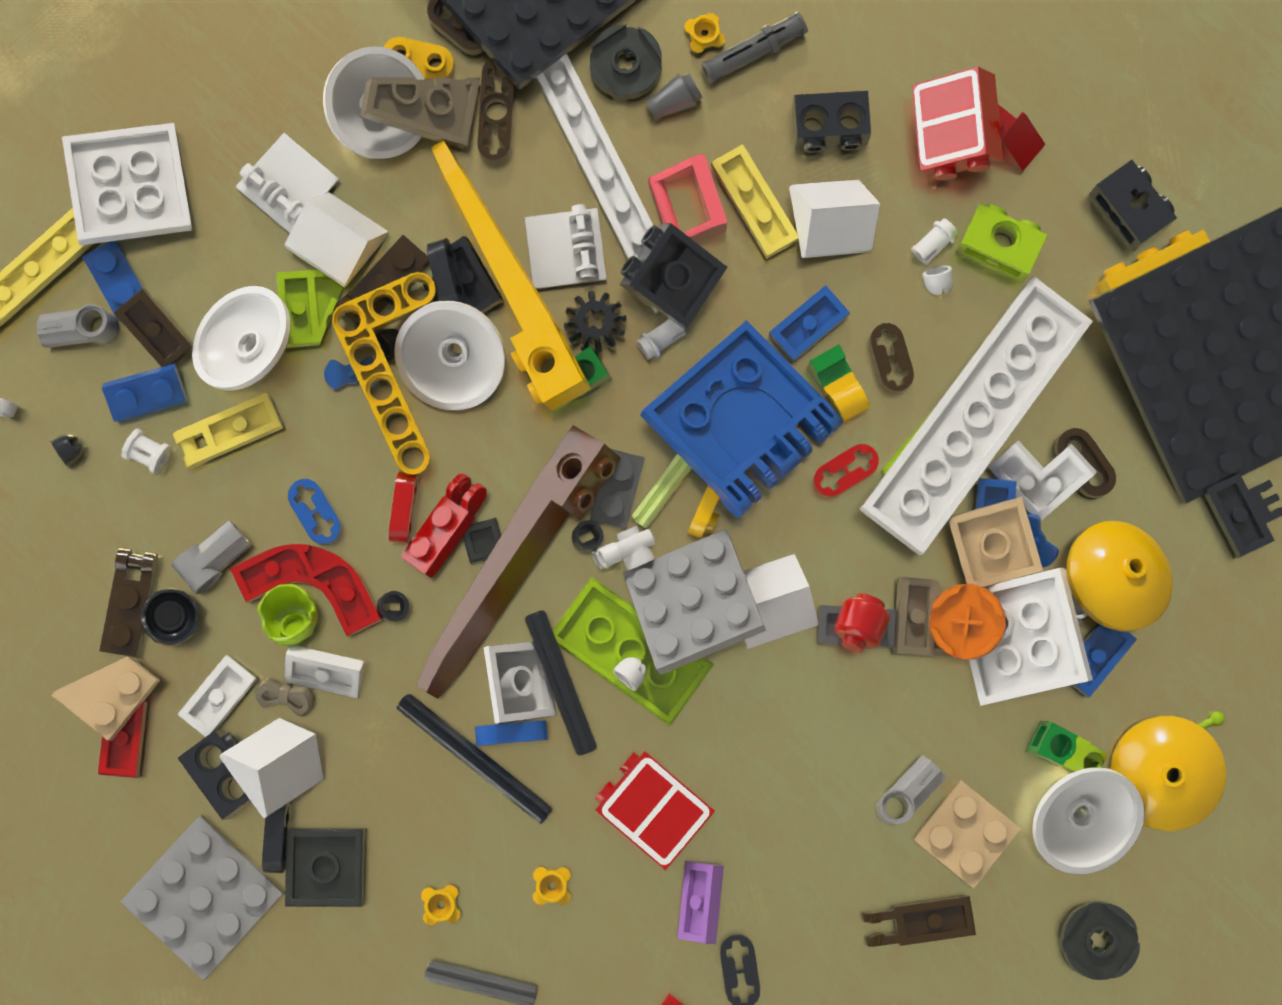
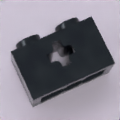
[1089,160,1177,252]

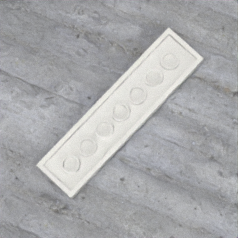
[859,276,1093,556]

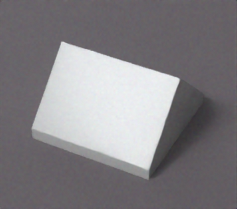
[789,179,880,258]
[284,192,389,288]
[744,554,818,649]
[484,642,556,724]
[219,718,324,819]

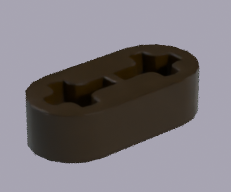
[869,323,914,394]

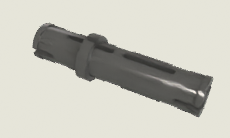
[701,11,808,84]

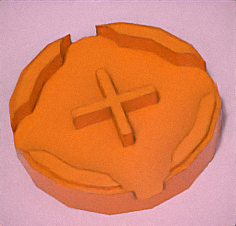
[929,583,1006,659]

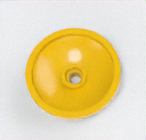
[1067,521,1173,632]
[1110,716,1226,831]

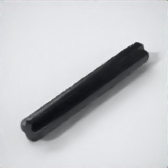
[525,610,597,755]

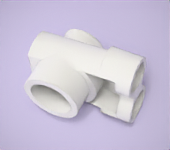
[592,526,655,570]

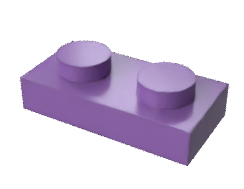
[678,861,724,944]

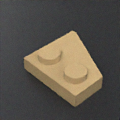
[51,657,160,741]

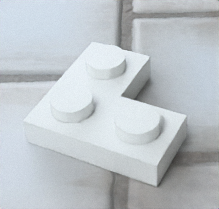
[988,440,1097,521]

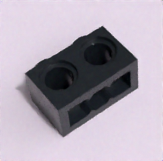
[792,91,871,153]
[178,730,252,820]

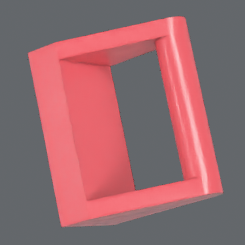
[648,154,727,241]

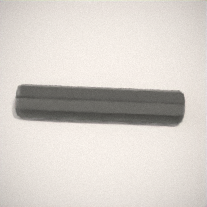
[424,960,538,1005]

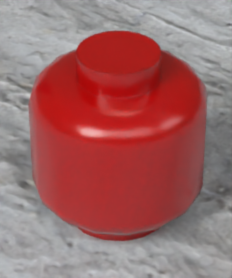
[834,593,890,653]

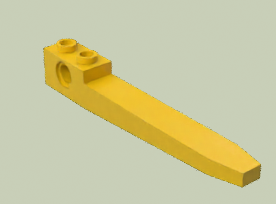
[431,140,591,411]

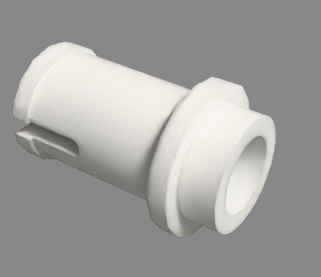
[911,218,959,265]
[636,319,686,359]

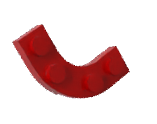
[230,544,382,637]

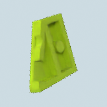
[276,270,344,348]

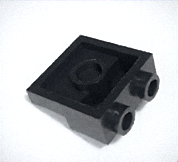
[619,223,728,328]

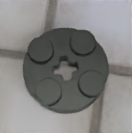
[590,25,662,101]
[1059,901,1140,980]

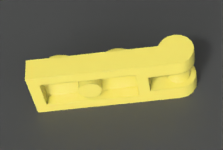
[172,392,283,470]

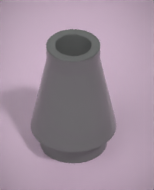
[646,72,703,120]

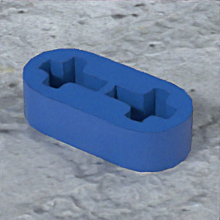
[288,479,343,546]
[475,720,548,746]

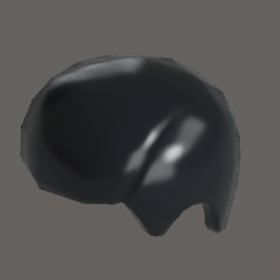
[141,588,199,646]

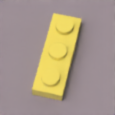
[711,144,799,259]

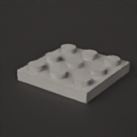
[623,529,767,675]
[120,815,285,981]

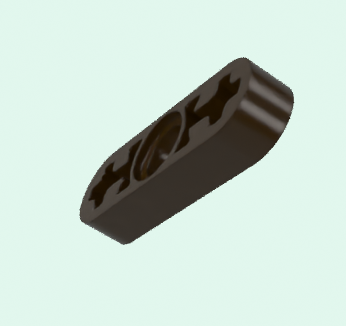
[477,59,515,165]

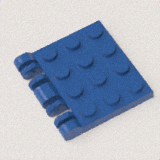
[640,320,843,518]

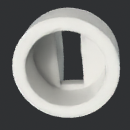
[922,265,954,296]
[613,657,646,691]

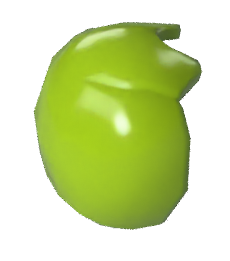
[257,584,318,646]

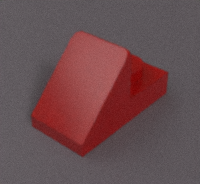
[998,104,1045,173]

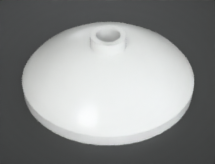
[323,46,425,159]
[192,286,290,391]
[395,301,506,411]
[1032,768,1144,874]

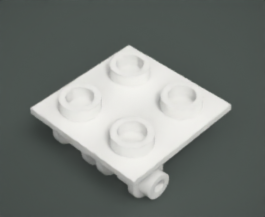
[236,133,339,233]
[524,204,607,289]

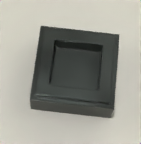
[462,517,501,565]

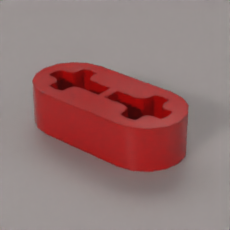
[812,444,879,499]
[388,471,419,544]

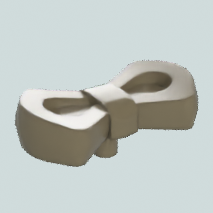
[256,678,313,717]

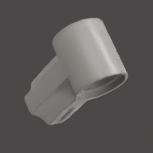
[36,304,119,348]
[172,520,252,595]
[875,755,947,826]

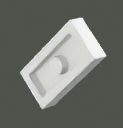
[284,645,364,698]
[177,655,258,737]

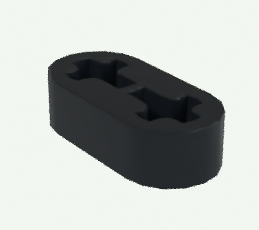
[427,238,466,304]
[262,802,291,874]
[720,933,760,1005]

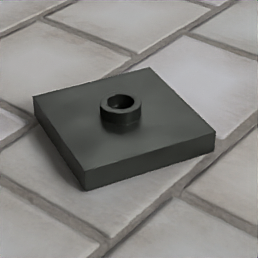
[285,828,365,907]

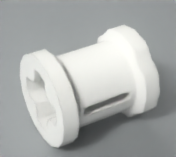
[121,428,172,475]

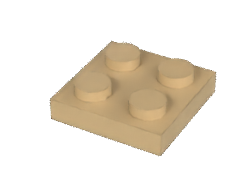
[948,497,1043,587]
[912,780,1021,889]

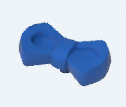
[324,356,377,390]
[1027,514,1059,567]

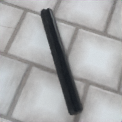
[396,694,552,824]

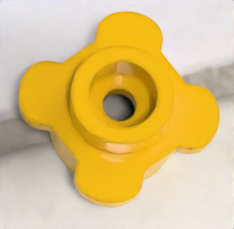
[684,13,725,53]
[533,867,571,905]
[421,885,461,926]

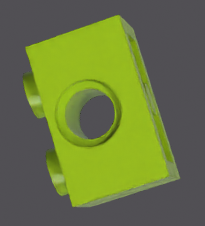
[956,203,1048,282]

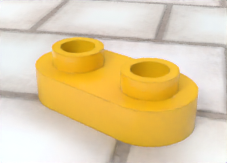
[384,37,455,80]
[688,485,720,539]

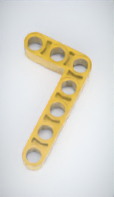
[332,272,435,475]

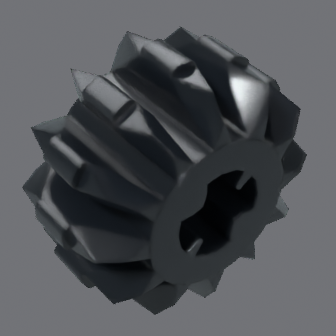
[564,291,627,355]

